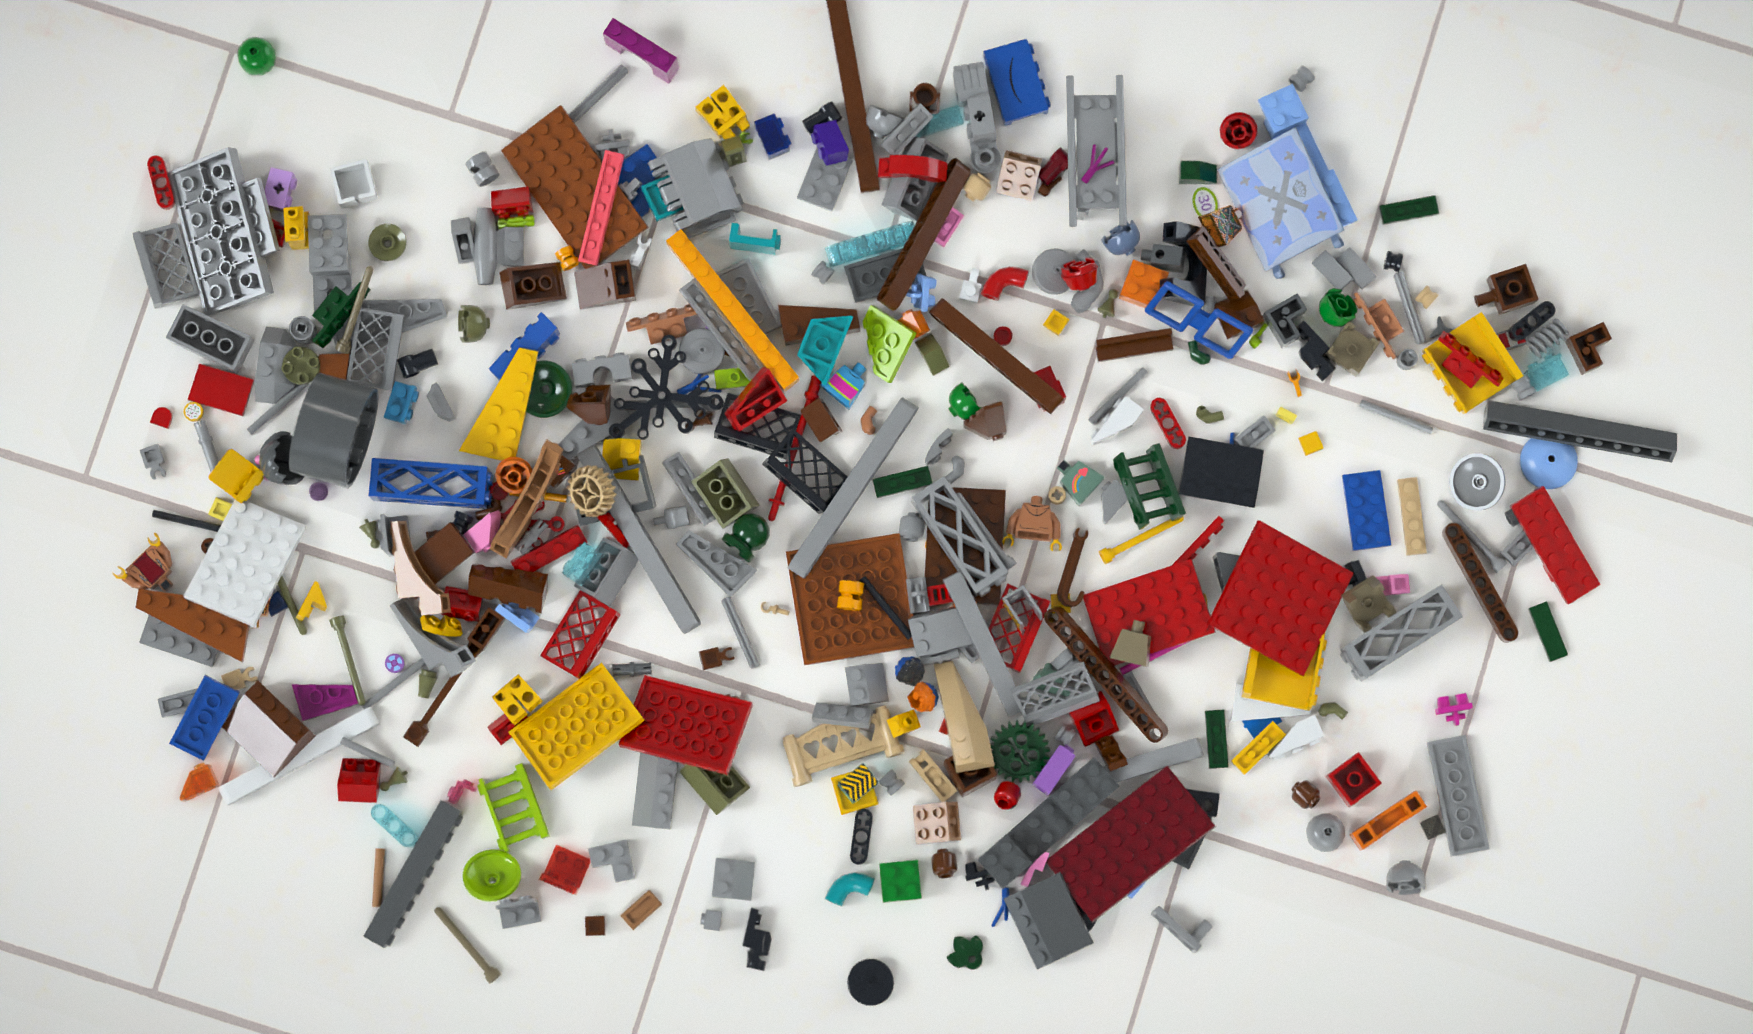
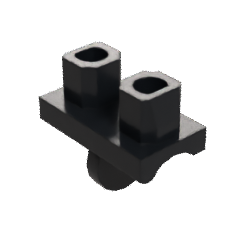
[965,862,995,890]

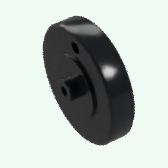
[847,959,894,1006]

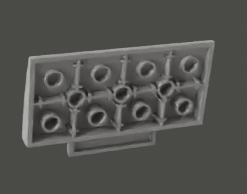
[168,147,280,316]

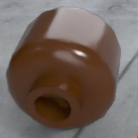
[1291,780,1321,809]
[931,848,958,879]

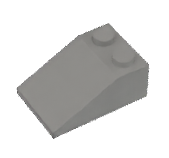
[908,607,973,657]

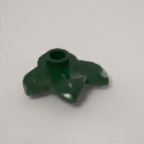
[947,935,983,970]

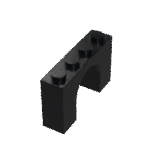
[1159,221,1210,306]

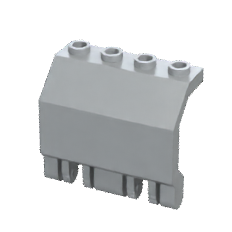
[648,138,744,232]

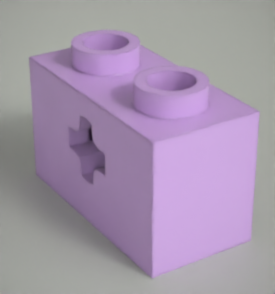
[264,167,297,212]

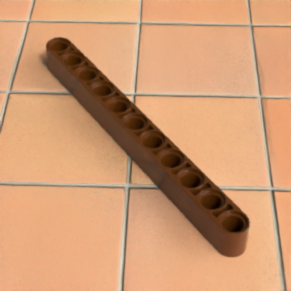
[826,0,880,193]

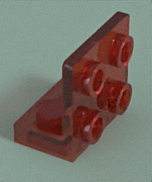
[539,845,591,895]

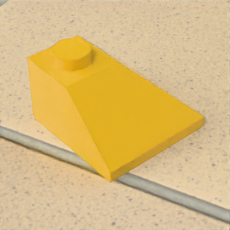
[602,438,642,481]

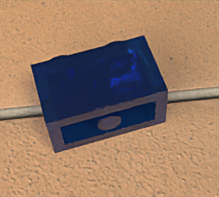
[754,113,792,160]

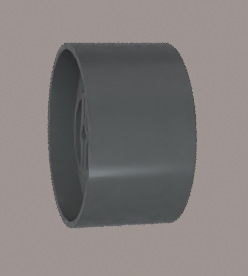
[289,373,379,489]

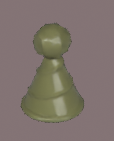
[1097,289,1118,318]
[359,519,380,549]
[380,767,408,791]

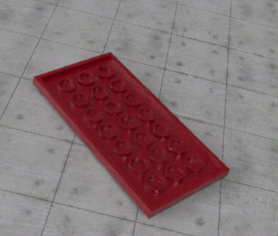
[1046,765,1216,922]

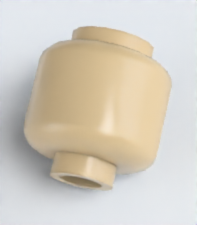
[963,172,991,202]

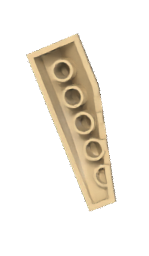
[934,661,994,773]

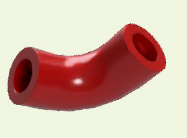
[981,266,1029,301]

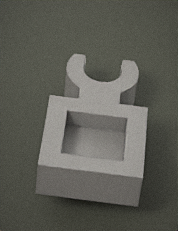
[139,444,166,480]

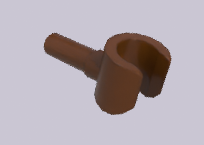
[1038,176,1062,197]

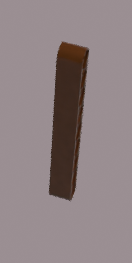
[877,158,971,311]
[929,298,1064,414]
[1044,606,1168,743]

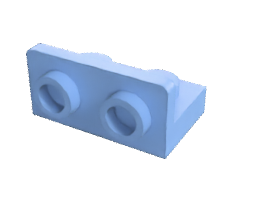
[495,602,539,633]

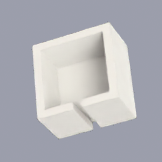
[329,158,378,209]

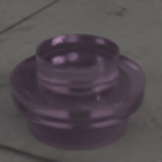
[309,482,328,501]

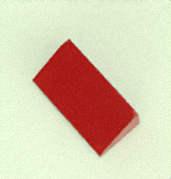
[487,713,528,745]

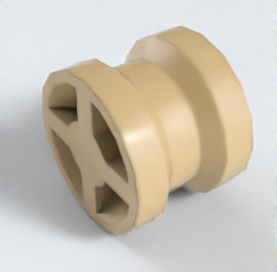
[1415,285,1438,309]

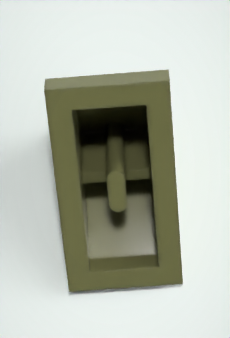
[721,135,747,167]
[915,334,950,376]

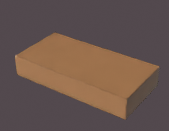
[620,890,662,930]

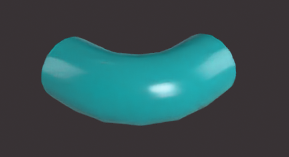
[825,872,875,907]

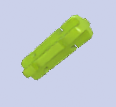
[497,215,535,230]

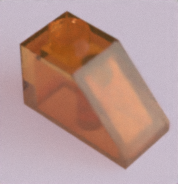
[179,762,220,802]

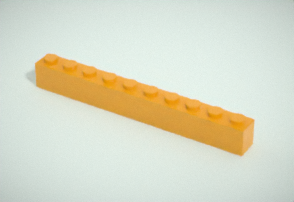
[666,229,800,393]

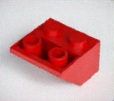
[491,186,533,219]
[337,758,381,803]

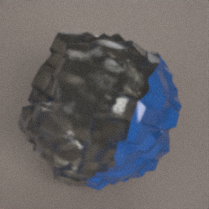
[895,656,925,687]

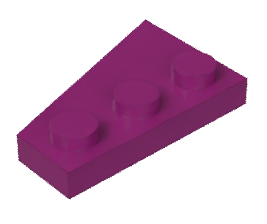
[292,684,358,721]

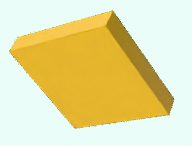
[831,767,878,815]

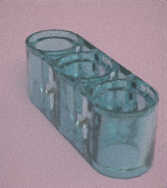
[371,804,419,848]

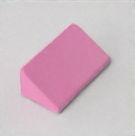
[934,207,964,247]

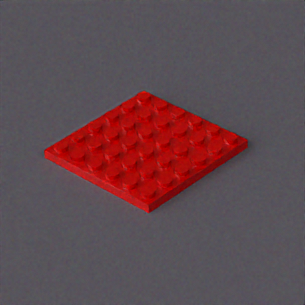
[1207,520,1354,676]

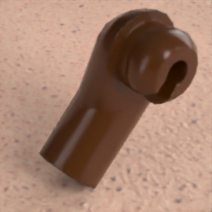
[475,500,503,520]

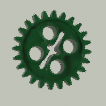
[990,720,1050,783]

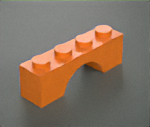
[1349,791,1427,850]

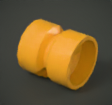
[837,580,864,611]

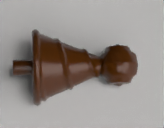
[685,408,713,431]

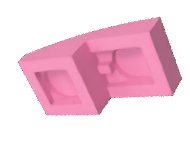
[1368,574,1410,596]
[1020,852,1049,887]

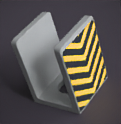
[1002,585,1043,632]

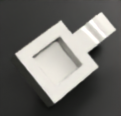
[630,234,652,270]
[959,268,982,303]

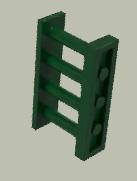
[1113,443,1186,530]

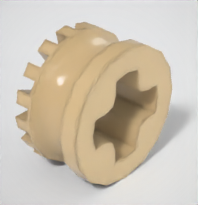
[1049,486,1066,505]

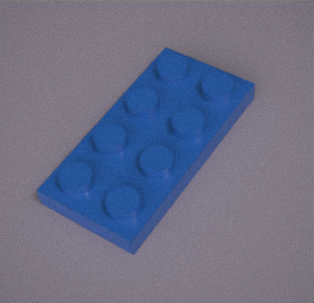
[1342,470,1391,551]
[169,675,240,761]

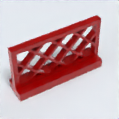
[977,583,1051,673]
[540,590,621,679]

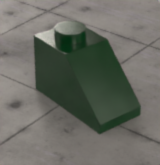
[1179,161,1217,184]

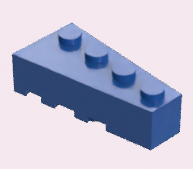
[488,312,560,381]

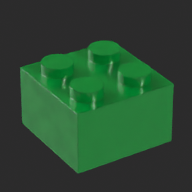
[879,860,922,903]

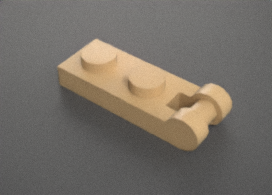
[909,749,957,802]

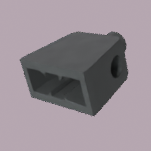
[1141,244,1186,273]

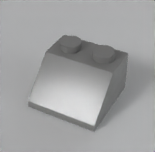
[845,663,889,707]
[712,858,755,901]

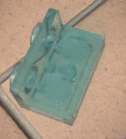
[1524,353,1569,392]
[562,542,604,587]

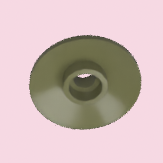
[368,224,406,261]

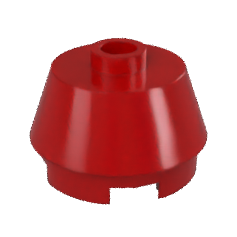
[1220,112,1257,149]
[1061,257,1098,291]

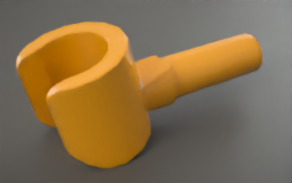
[1287,369,1302,397]

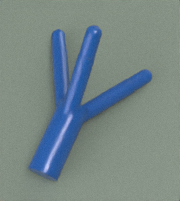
[677,374,722,394]
[991,888,1010,927]

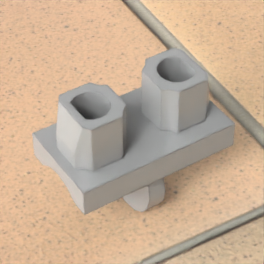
[596,129,631,161]
[906,577,930,614]

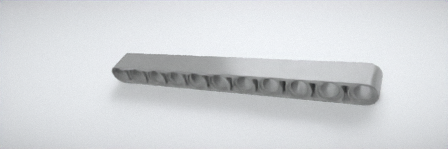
[788,397,919,578]
[577,444,701,634]

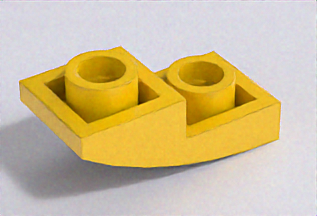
[420,615,463,637]

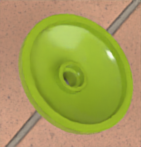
[462,849,521,902]

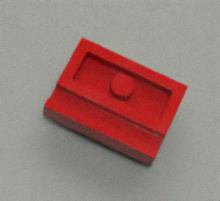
[597,512,630,548]

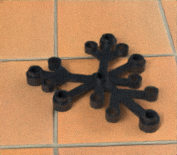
[609,335,724,440]

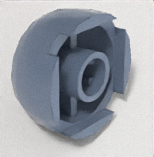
[1101,220,1140,256]

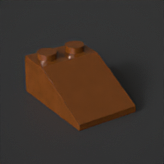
[499,262,567,310]

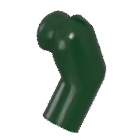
[1188,341,1211,365]

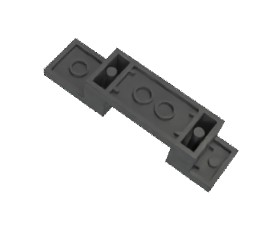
[977,757,1120,889]

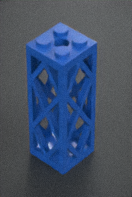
[368,458,494,509]

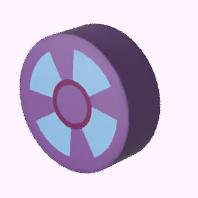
[385,654,405,673]

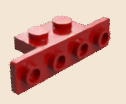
[1438,331,1504,388]

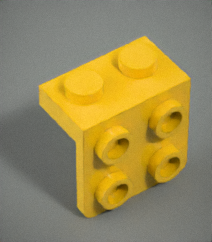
[208,449,264,504]

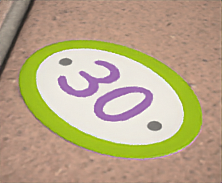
[1192,187,1218,220]

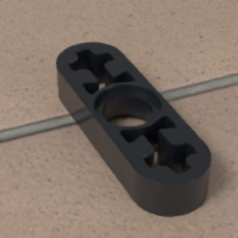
[1508,301,1555,342]
[850,809,873,865]

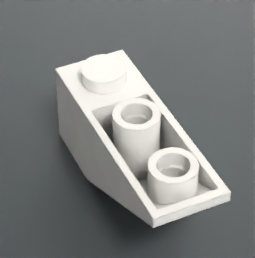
[1090,396,1144,445]
[1268,715,1324,761]

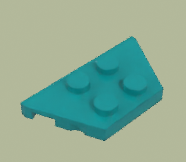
[797,316,853,385]

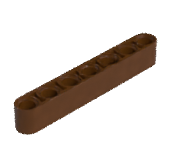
[1442,523,1518,643]

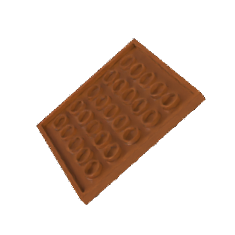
[786,533,915,666]

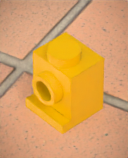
[886,709,921,738]

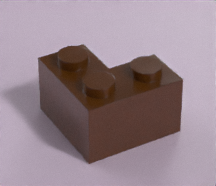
[1565,322,1612,375]

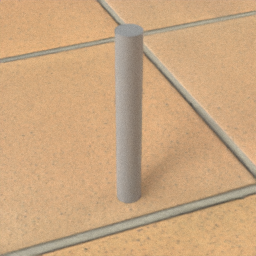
[340,737,395,768]

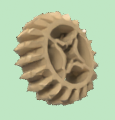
[567,465,617,517]

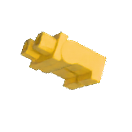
[695,85,750,140]
[283,206,309,250]

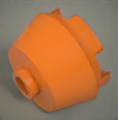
[495,457,533,494]

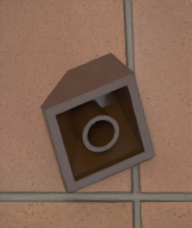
[1214,290,1264,340]

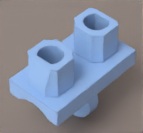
[906,273,937,312]

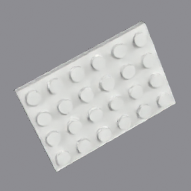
[184,499,306,627]

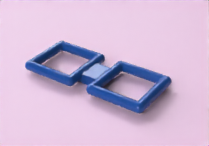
[1145,281,1254,359]

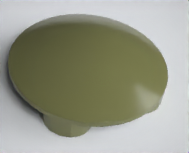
[281,347,320,385]

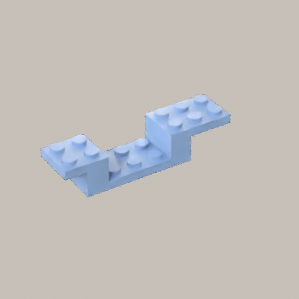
[1258,84,1358,227]

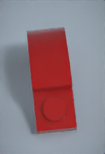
[878,155,948,183]

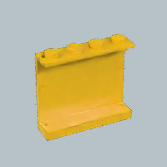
[1422,312,1524,414]
[1241,633,1327,711]

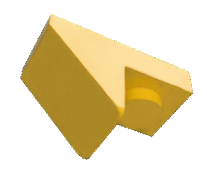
[295,581,327,621]

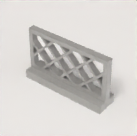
[132,223,199,309]
[347,307,405,391]
[1011,662,1100,727]

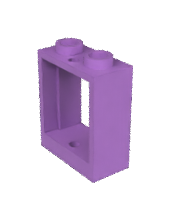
[1032,744,1076,796]

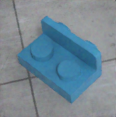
[383,381,419,425]

